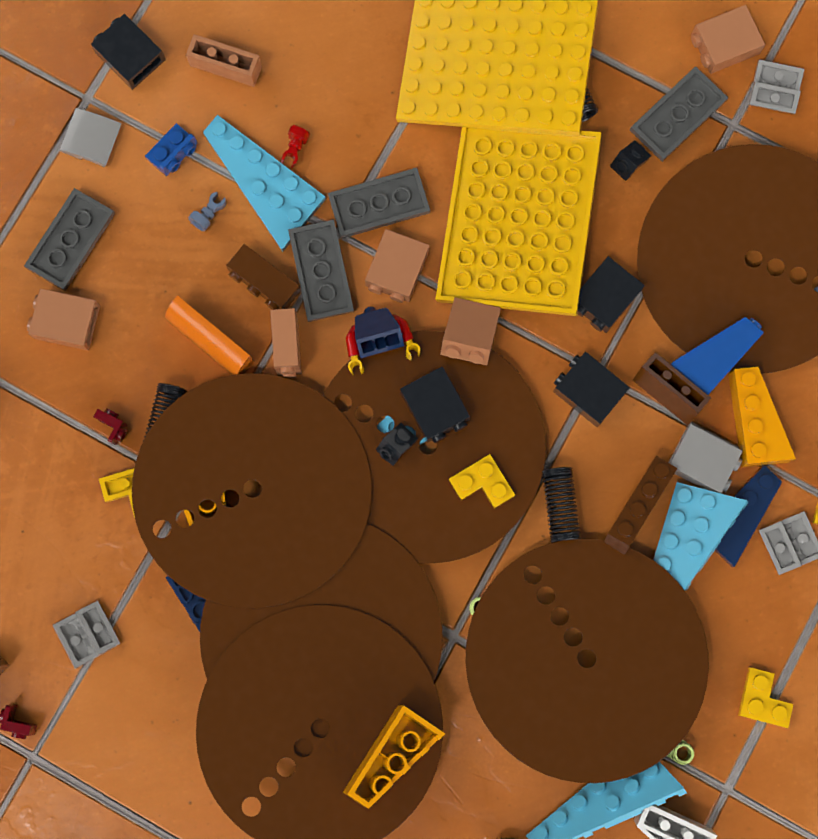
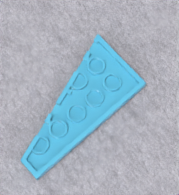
[203,115,326,252]
[653,482,748,591]
[526,762,687,839]

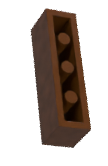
[604,456,677,555]

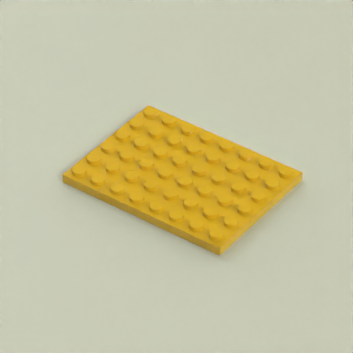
[396,0,598,135]
[435,127,602,316]

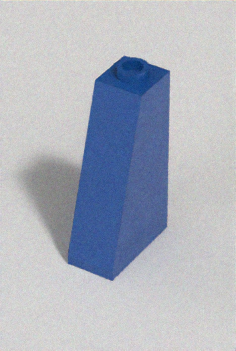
[671,317,764,395]

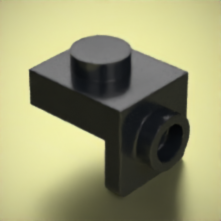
[610,140,651,181]
[376,423,418,466]

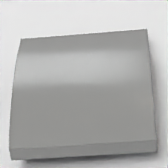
[749,60,804,114]
[59,108,122,167]
[759,511,818,575]
[53,601,120,669]

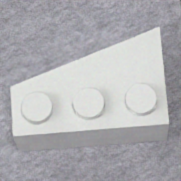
[634,804,717,839]

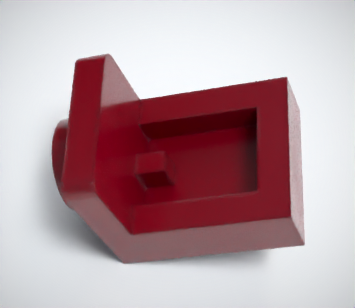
[93,408,127,446]
[0,704,37,739]

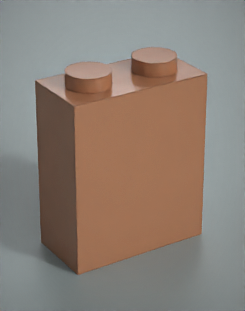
[691,5,765,74]
[365,229,429,303]
[27,289,100,351]
[440,298,501,365]
[270,308,302,379]

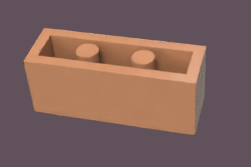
[186,34,262,87]

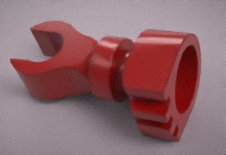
[281,124,310,168]

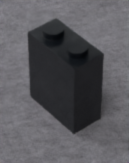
[91,13,166,90]
[577,256,645,333]
[553,352,630,427]
[400,366,470,443]

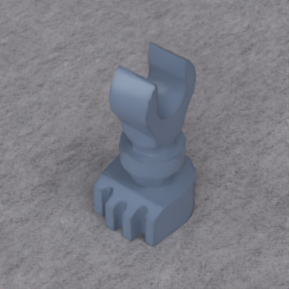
[188,192,226,232]

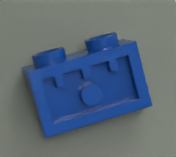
[145,123,198,177]

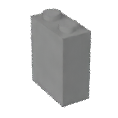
[668,424,743,493]

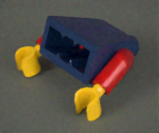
[346,307,420,375]

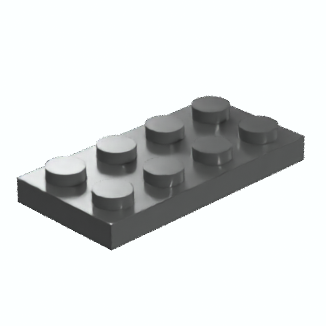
[630,66,728,162]
[328,168,430,239]
[24,188,115,291]
[288,220,354,322]

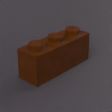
[226,244,301,310]
[633,352,711,426]

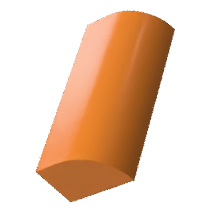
[165,295,254,375]

